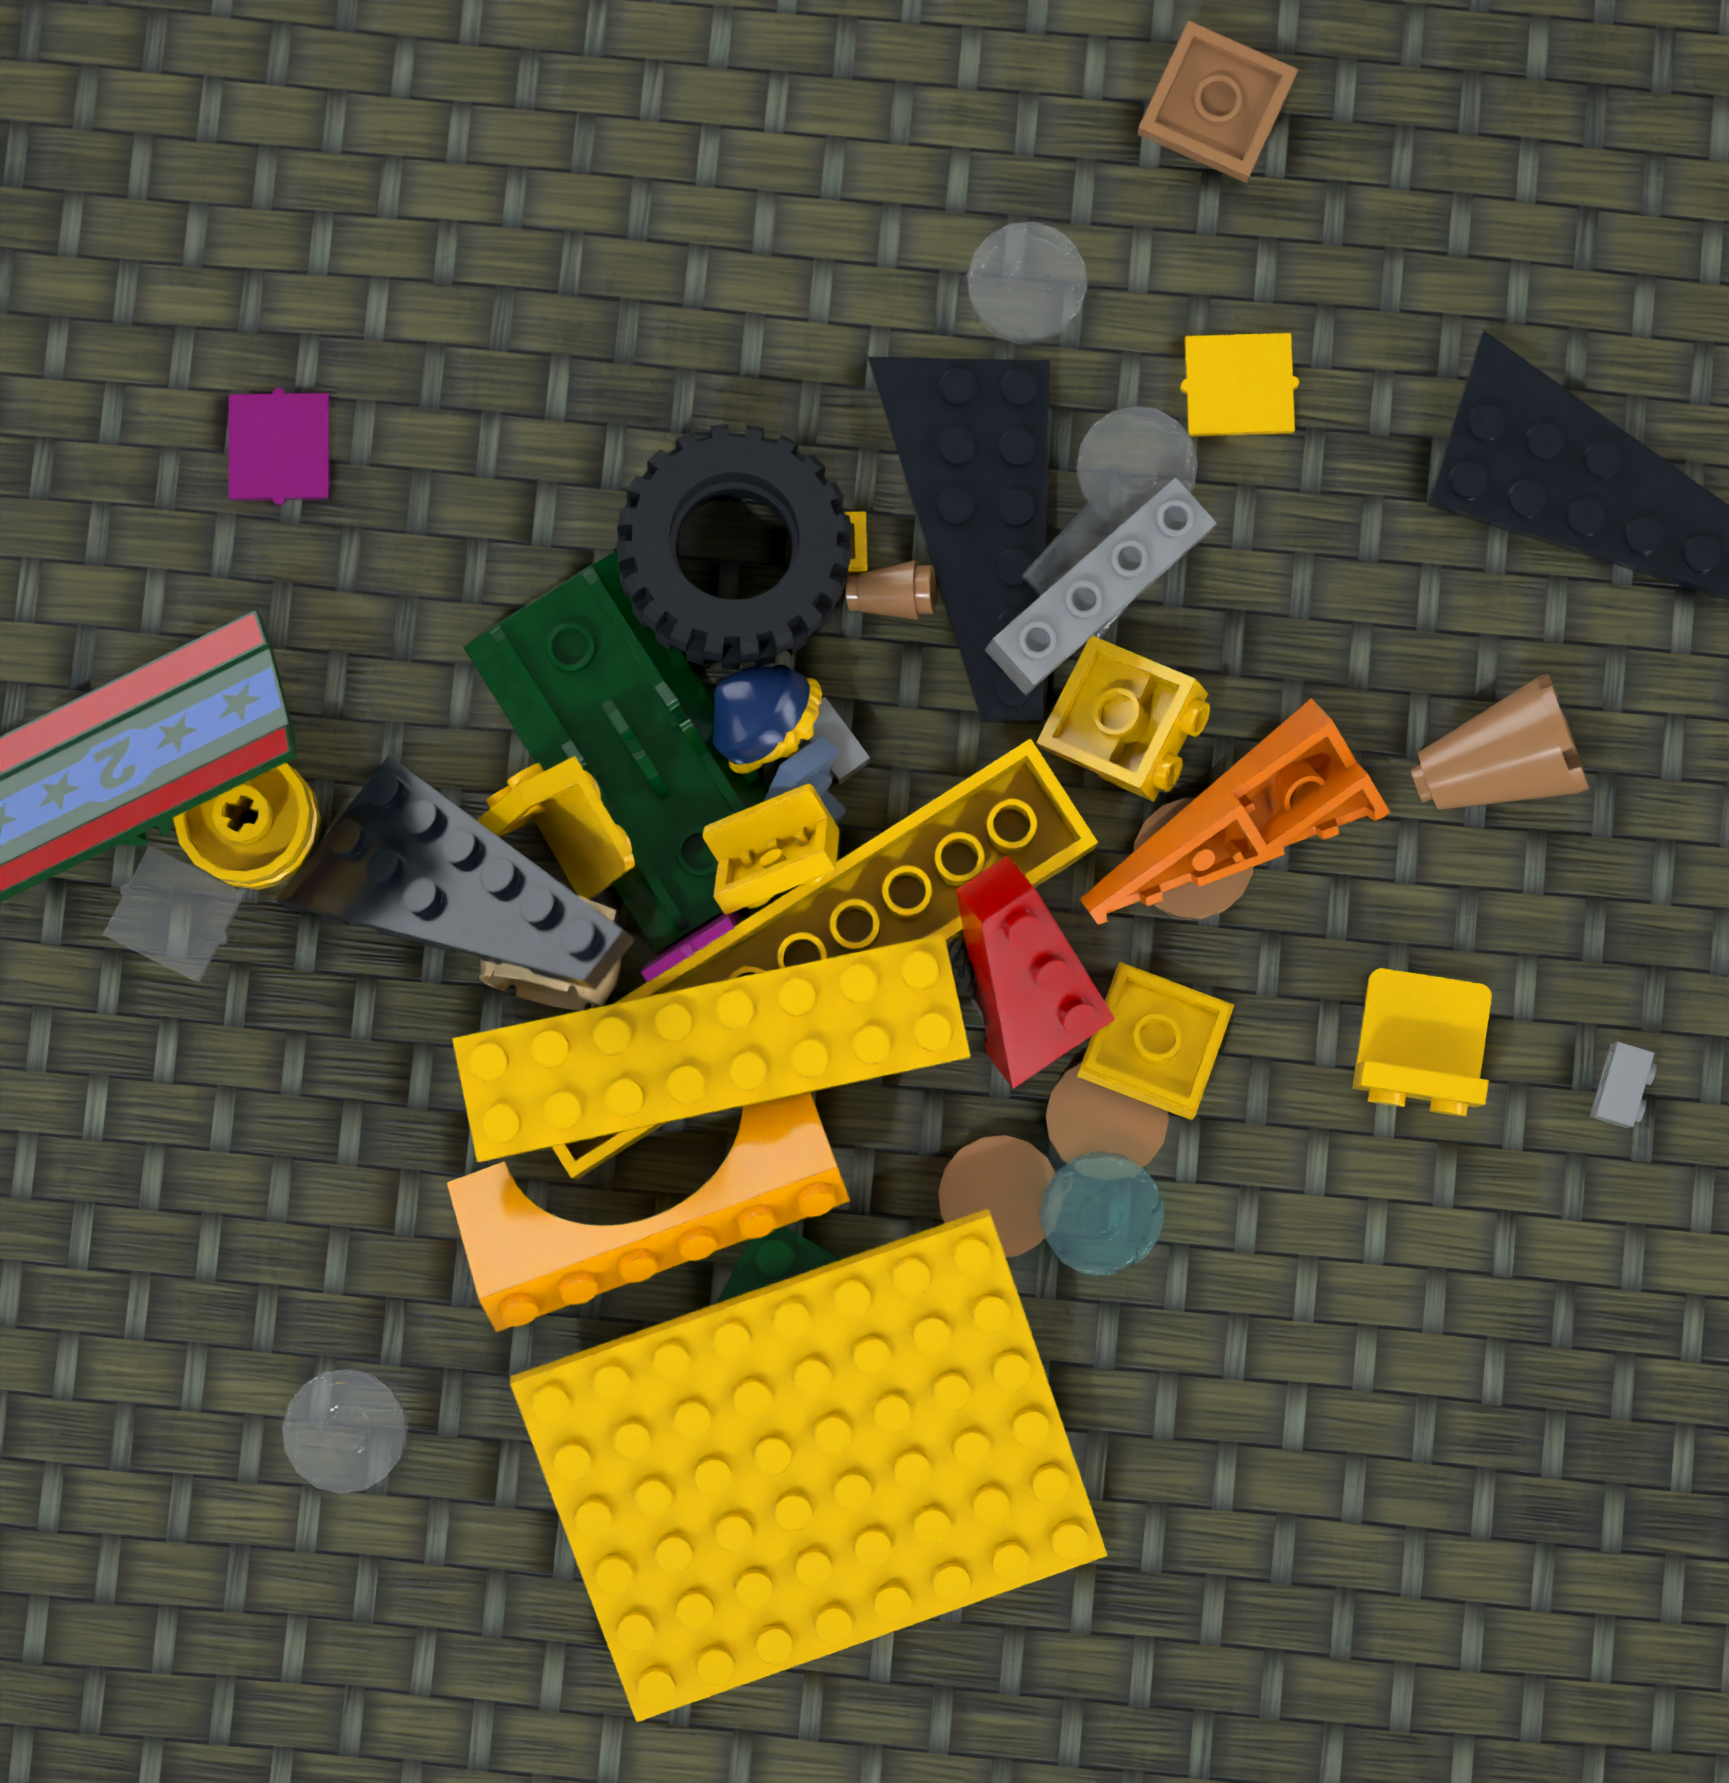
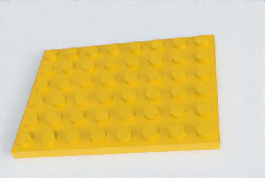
[510,1209,1108,1722]

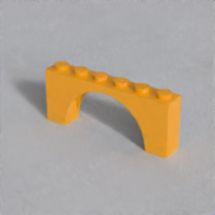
[447,1092,850,1332]

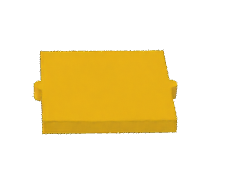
[1180,333,1299,437]

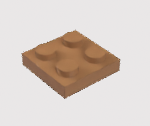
[1137,21,1298,183]

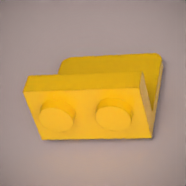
[477,756,635,900]
[1352,968,1492,1117]

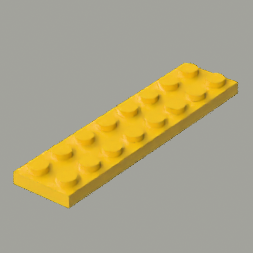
[452,934,971,1162]

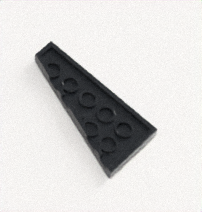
[868,357,1050,724]
[275,755,635,990]

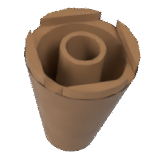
[1410,673,1590,810]

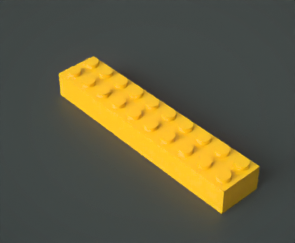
[552,738,1098,1180]

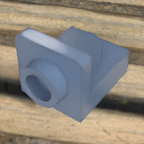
[764,735,846,824]

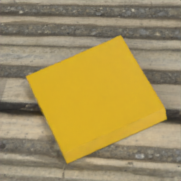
[1076,961,1234,1120]

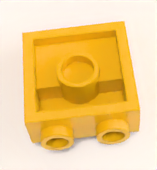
[1036,636,1210,802]

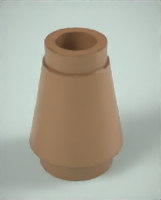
[846,560,937,620]

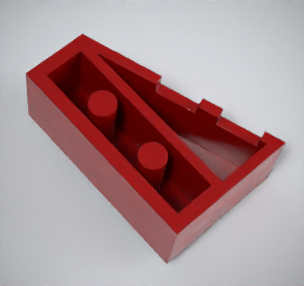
[956,855,1115,1089]

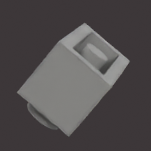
[800,697,870,785]
[1590,1042,1657,1128]

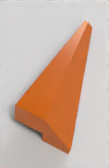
[1079,698,1390,925]

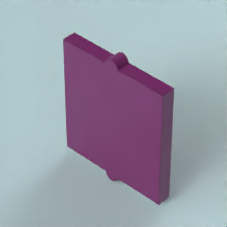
[229,388,330,506]
[641,910,742,982]

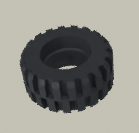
[617,424,852,670]

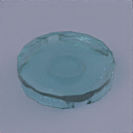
[1039,1151,1165,1276]

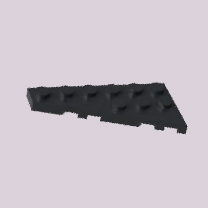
[1427,330,1729,601]

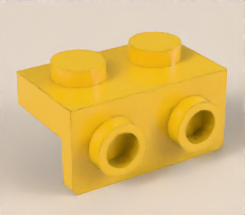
[703,784,839,915]

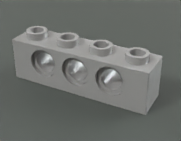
[985,477,1217,696]

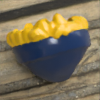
[713,664,822,774]

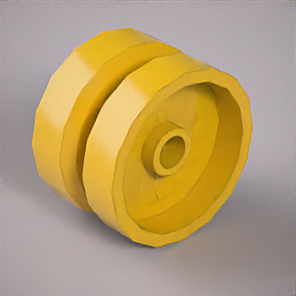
[173,763,322,890]

